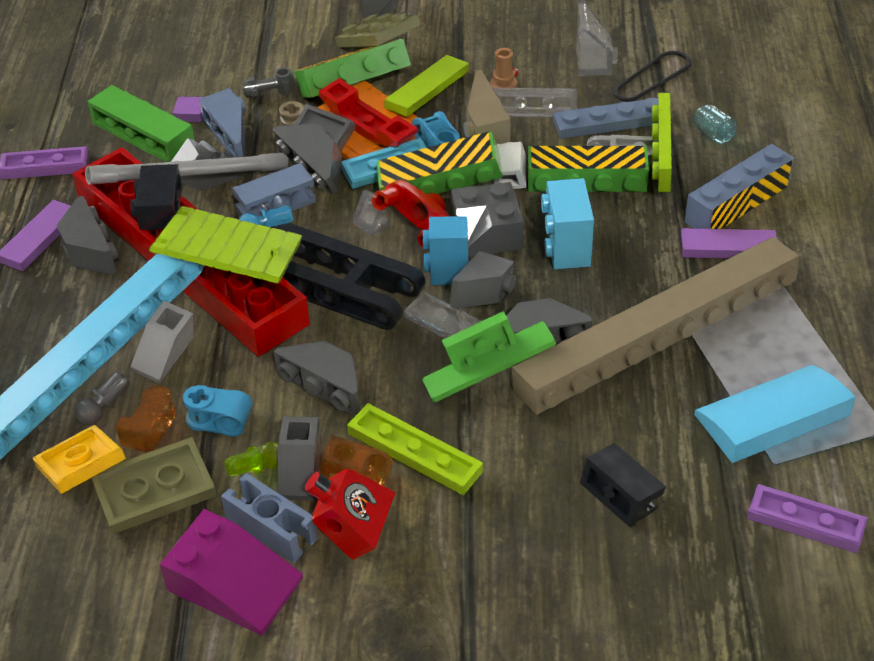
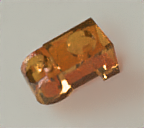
[115,385,176,453]
[321,435,393,486]

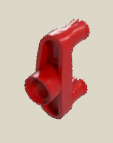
[371,180,450,247]

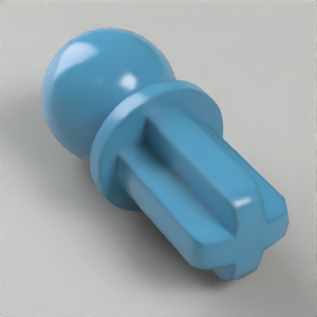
[239,205,293,227]

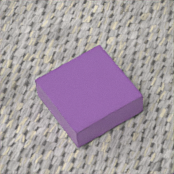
[173,97,203,122]

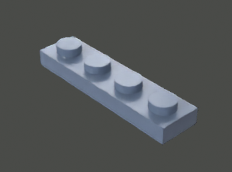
[552,98,658,139]

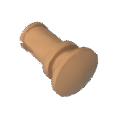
[490,48,517,93]

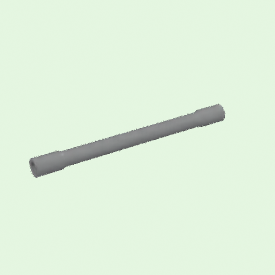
[85,153,288,185]

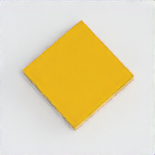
[32,425,126,494]

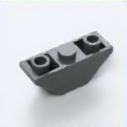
[272,123,342,195]
[57,196,118,275]
[506,298,592,345]
[274,341,360,416]

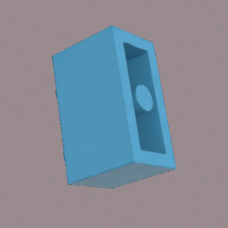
[423,216,468,285]

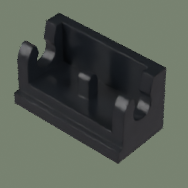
[580,443,666,528]

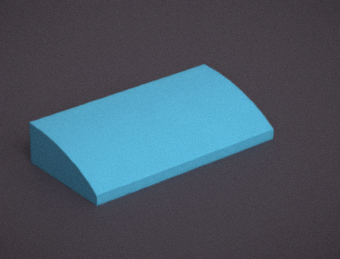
[694,365,856,463]

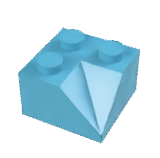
[541,178,594,269]

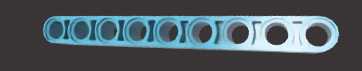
[0,254,204,460]

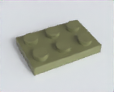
[334,12,421,47]
[91,437,217,535]

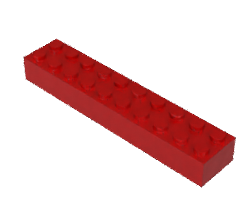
[72,147,310,357]

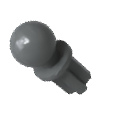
[75,371,130,425]

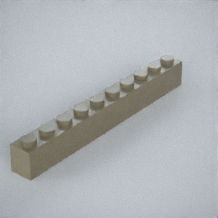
[512,237,799,415]

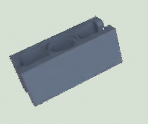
[233,163,316,216]
[221,473,318,564]

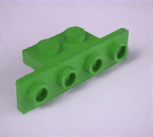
[423,311,556,402]

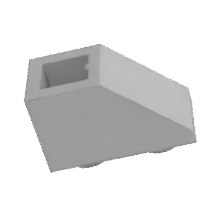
[130,301,194,384]

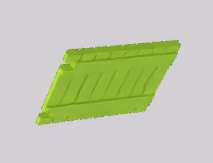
[149,206,302,284]

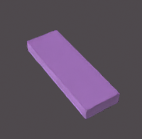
[0,146,90,179]
[0,200,70,271]
[681,228,776,258]
[747,484,868,554]

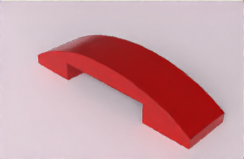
[318,78,418,147]

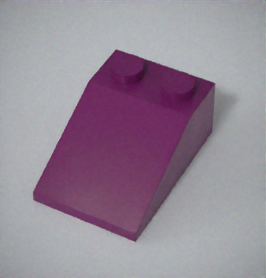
[160,509,303,636]

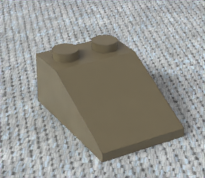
[463,70,510,144]

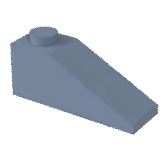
[199,88,246,157]

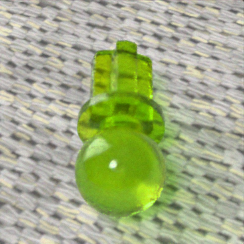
[224,441,279,477]

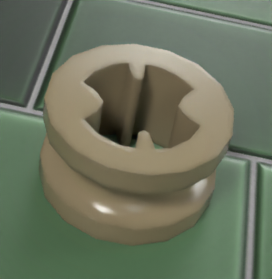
[279,101,304,125]

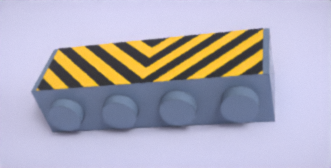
[685,144,794,229]

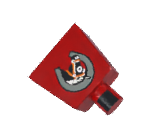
[305,468,395,560]

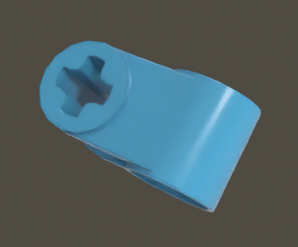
[412,111,460,147]
[183,385,253,436]

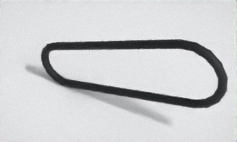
[614,51,691,102]

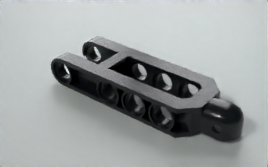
[270,223,426,330]

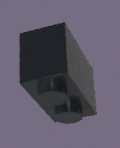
[130,164,183,230]

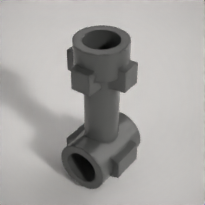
[242,67,295,98]

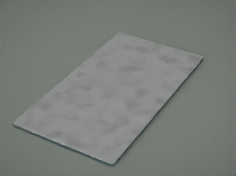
[691,286,874,466]

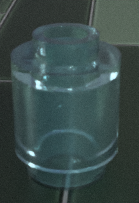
[694,104,737,144]

